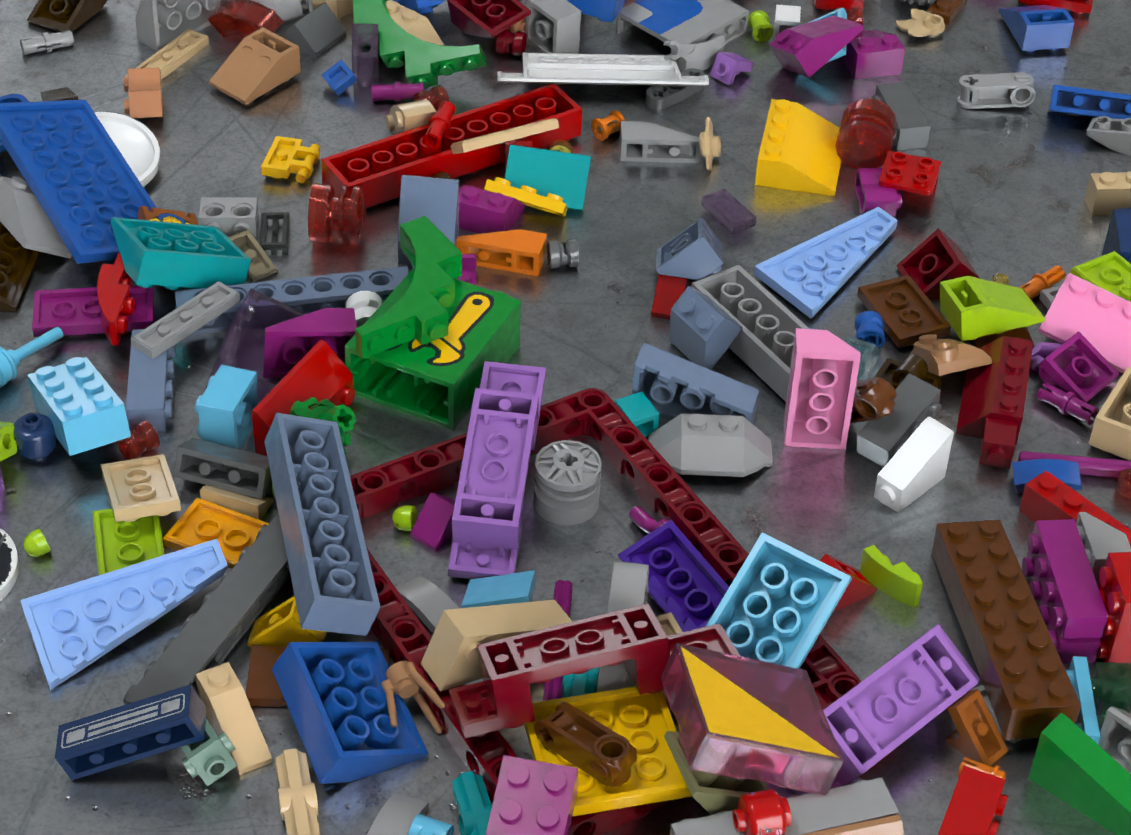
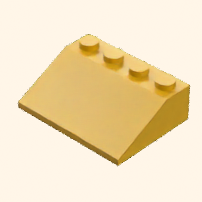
[755,99,846,197]

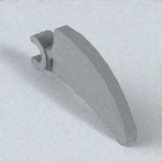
[664,35,726,72]

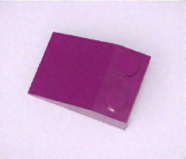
[769,16,864,78]
[840,30,905,80]
[262,308,357,378]

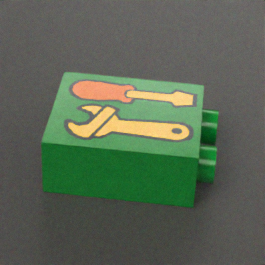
[345,269,521,430]

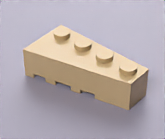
[421,600,572,691]

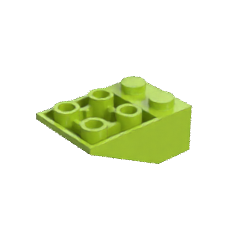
[940,276,1045,341]

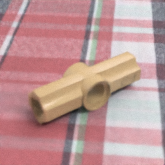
[275,749,321,835]

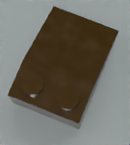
[27,0,107,32]

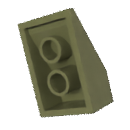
[664,731,769,815]

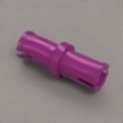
[371,82,425,103]
[1037,382,1099,425]

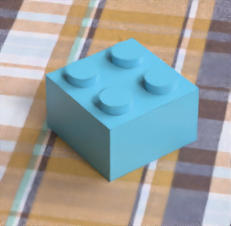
[195,364,259,450]

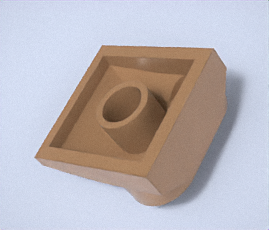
[910,334,992,376]

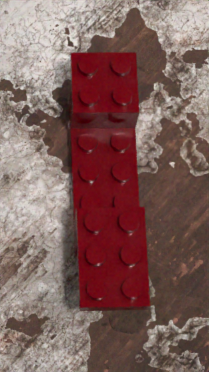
[449,604,743,738]

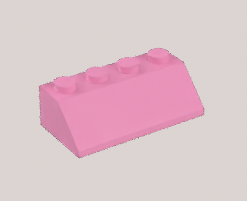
[1038,273,1131,373]
[783,328,861,450]

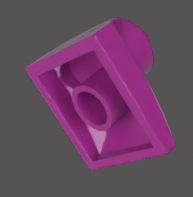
[1039,331,1120,403]

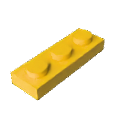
[484,177,568,217]

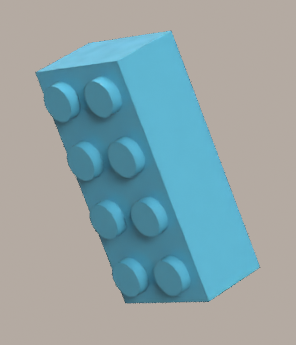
[27,357,131,456]

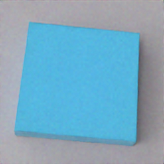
[462,570,537,608]

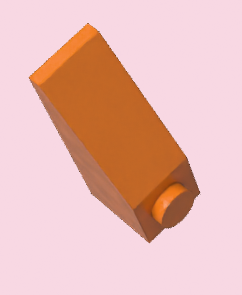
[456,229,547,276]

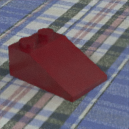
[447,0,531,38]

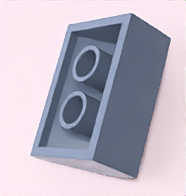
[656,217,724,280]

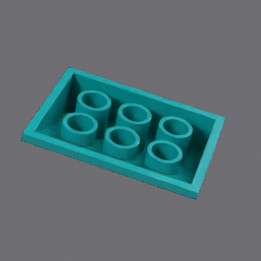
[111,217,251,290]

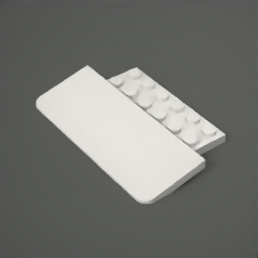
[497,53,709,86]

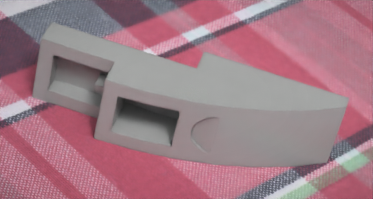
[1087,116,1131,156]

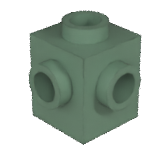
[181,719,238,786]

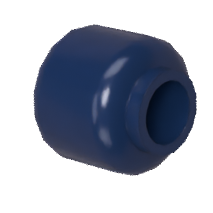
[14,413,57,460]

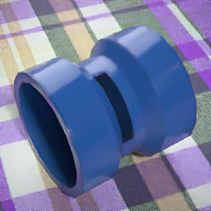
[854,311,885,352]

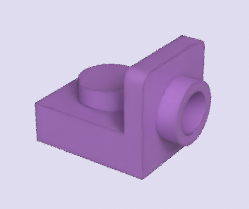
[710,52,754,85]

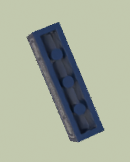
[55,684,206,780]

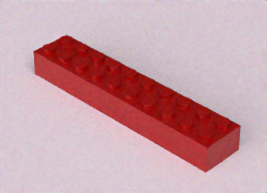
[321,83,582,214]

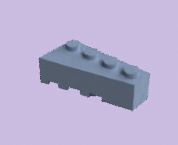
[632,342,759,424]

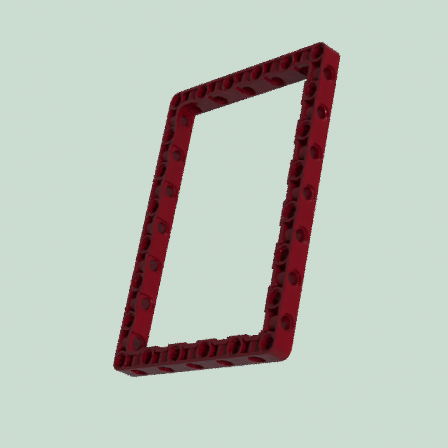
[350,388,861,835]

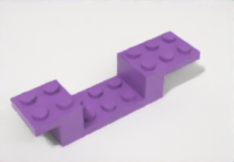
[448,361,546,579]
[755,624,980,798]

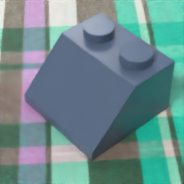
[669,286,743,370]

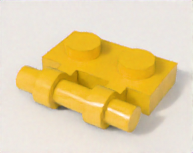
[261,136,321,183]

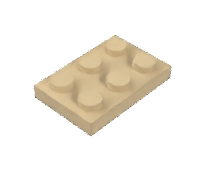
[101,454,181,522]

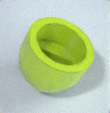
[392,505,418,531]
[23,528,51,557]

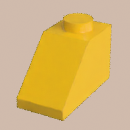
[247,596,326,648]

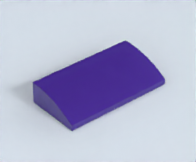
[618,520,729,632]

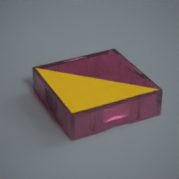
[661,643,844,795]

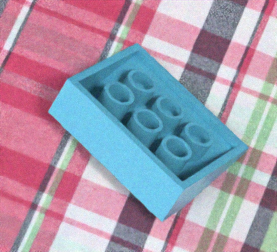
[706,532,852,697]

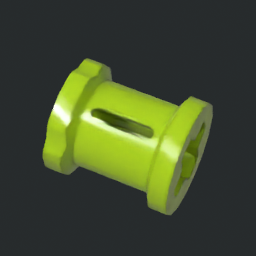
[748,10,774,42]

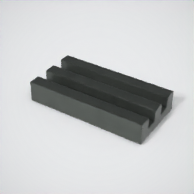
[259,212,290,255]

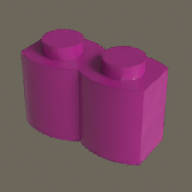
[854,168,902,217]

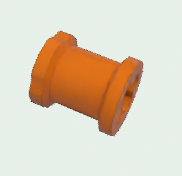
[591,110,625,141]

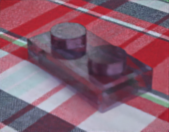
[701,188,756,234]

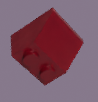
[896,228,980,301]

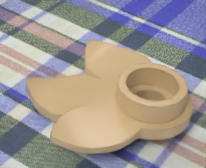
[896,9,945,37]
[699,117,721,171]

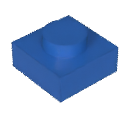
[322,59,357,96]

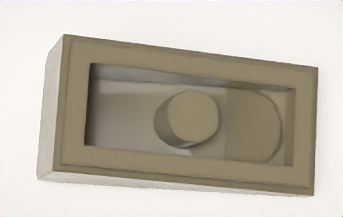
[228,229,278,282]

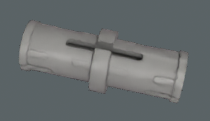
[20,30,74,55]

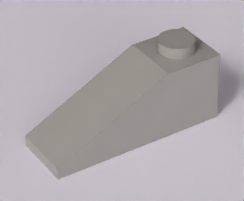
[620,121,701,163]

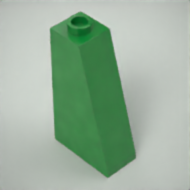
[1029,713,1131,835]

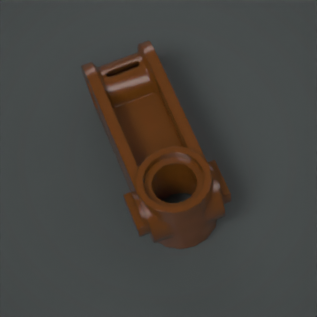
[850,377,897,424]
[534,702,637,787]

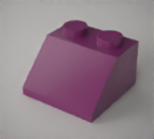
[459,185,525,234]

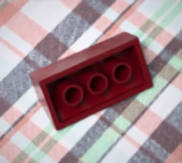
[956,336,1033,445]

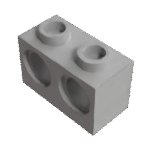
[198,197,259,240]

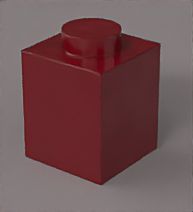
[979,417,1017,469]

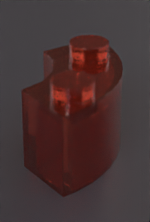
[207,0,284,39]

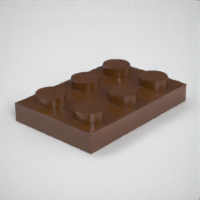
[857,275,951,348]

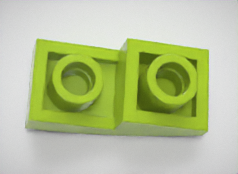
[859,545,923,607]

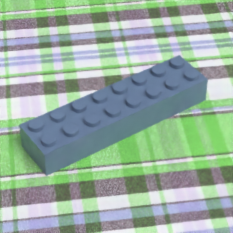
[264,413,380,636]

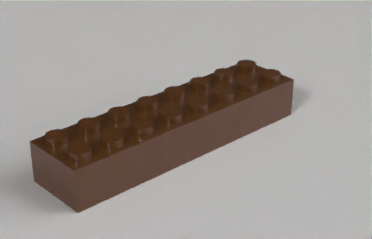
[932,520,1081,740]

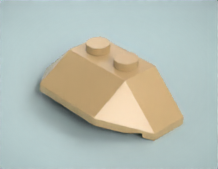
[376,0,445,47]

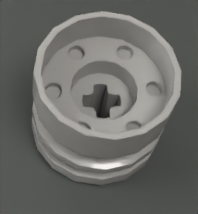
[533,440,602,526]

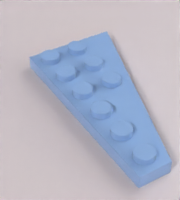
[754,207,897,319]
[20,539,228,691]

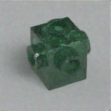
[1090,662,1131,716]

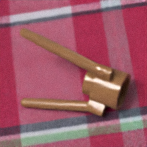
[381,661,445,734]

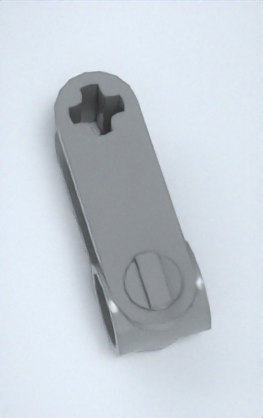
[957,72,1036,109]

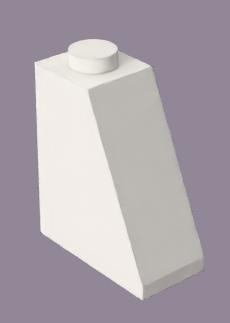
[874,416,954,513]

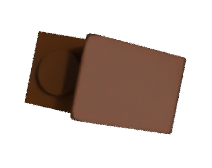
[945,689,1009,766]

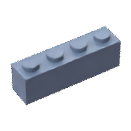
[126,329,176,433]

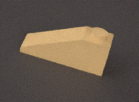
[195,662,273,775]

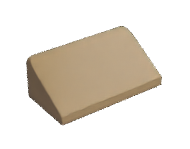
[200,485,273,520]

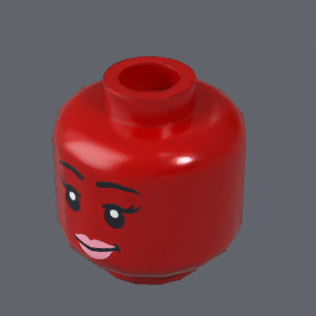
[732,789,792,835]

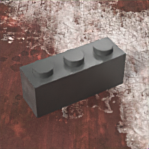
[871,82,931,150]
[857,373,942,468]
[173,438,272,499]

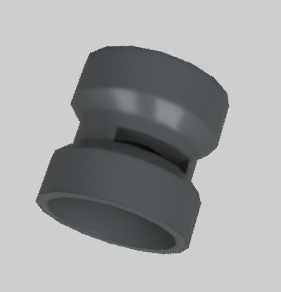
[547,239,579,269]

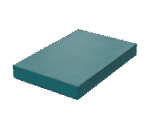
[505,145,591,211]

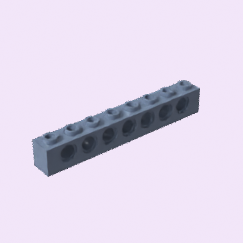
[174,266,409,335]

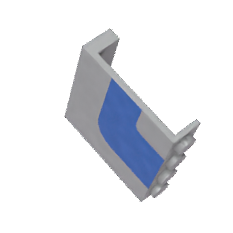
[615,0,749,68]

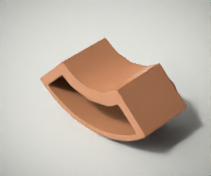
[123,67,163,119]

